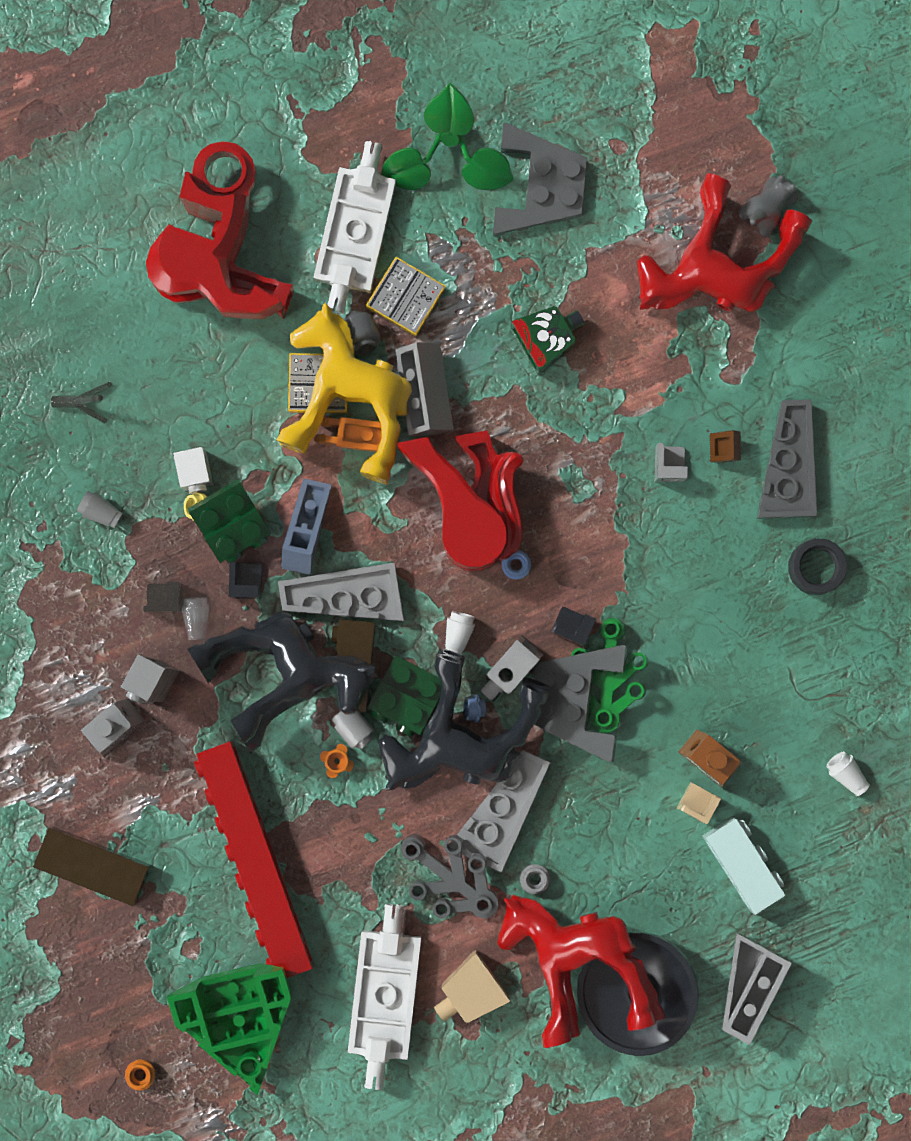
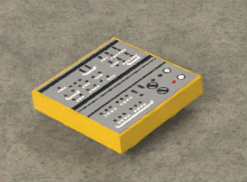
[366,257,446,337]
[288,353,348,414]

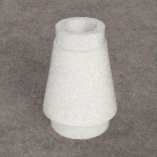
[445,611,475,655]
[826,751,870,796]

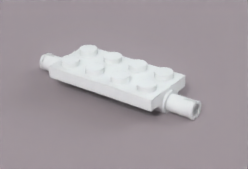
[313,141,396,314]
[348,904,421,1090]

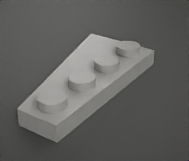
[278,563,404,621]
[449,751,550,872]

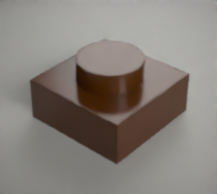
[710,430,741,464]

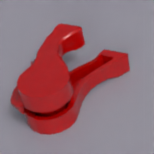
[397,430,524,572]

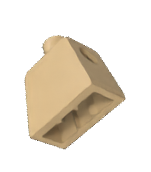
[434,950,510,1023]

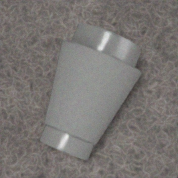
[76,491,123,528]

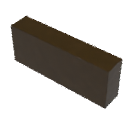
[33,827,152,906]

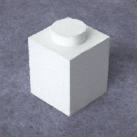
[173,447,213,494]

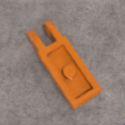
[314,417,382,452]

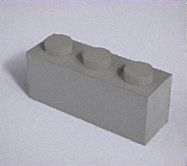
[396,342,454,436]
[121,654,179,705]

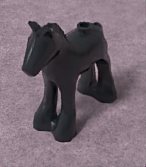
[187,612,379,754]
[378,648,551,791]

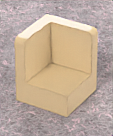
[677,782,721,824]

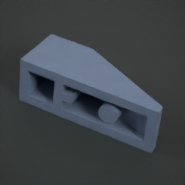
[282,478,332,575]

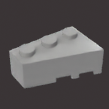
[722,932,792,1045]

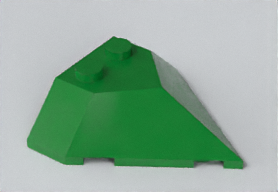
[166,963,292,1096]

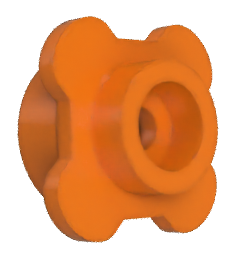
[320,744,354,778]

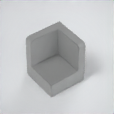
[655,443,688,482]

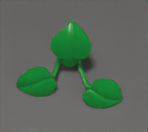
[381,83,514,190]

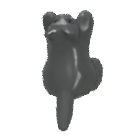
[738,175,798,237]

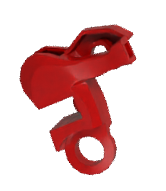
[146,141,295,319]

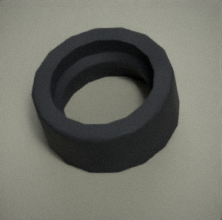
[788,538,847,595]

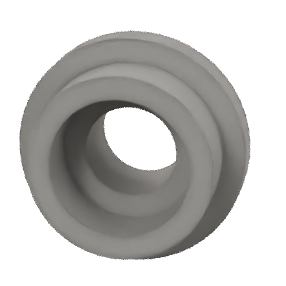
[520,864,550,894]

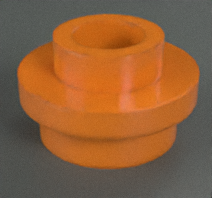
[125,1059,156,1091]

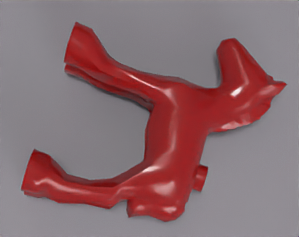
[637,173,812,312]
[497,895,665,1048]

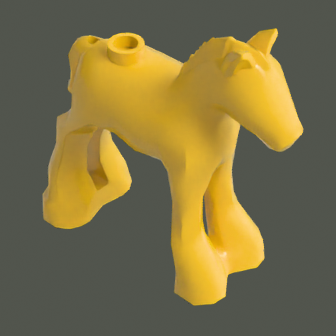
[276,302,412,485]

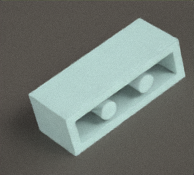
[702,817,785,915]

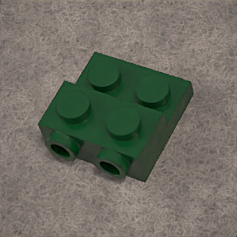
[188,479,271,563]
[368,655,442,737]

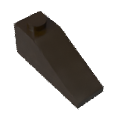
[332,620,376,712]

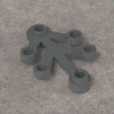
[401,834,499,918]

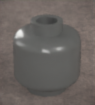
[344,310,381,356]

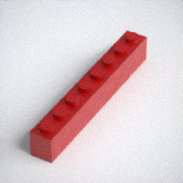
[194,741,314,978]

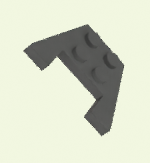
[493,123,587,236]
[534,645,628,762]

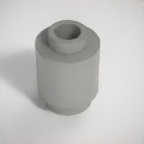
[332,709,375,750]

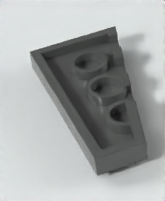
[756,399,817,519]

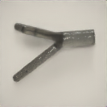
[51,382,112,423]

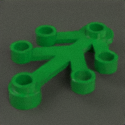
[571,618,648,733]

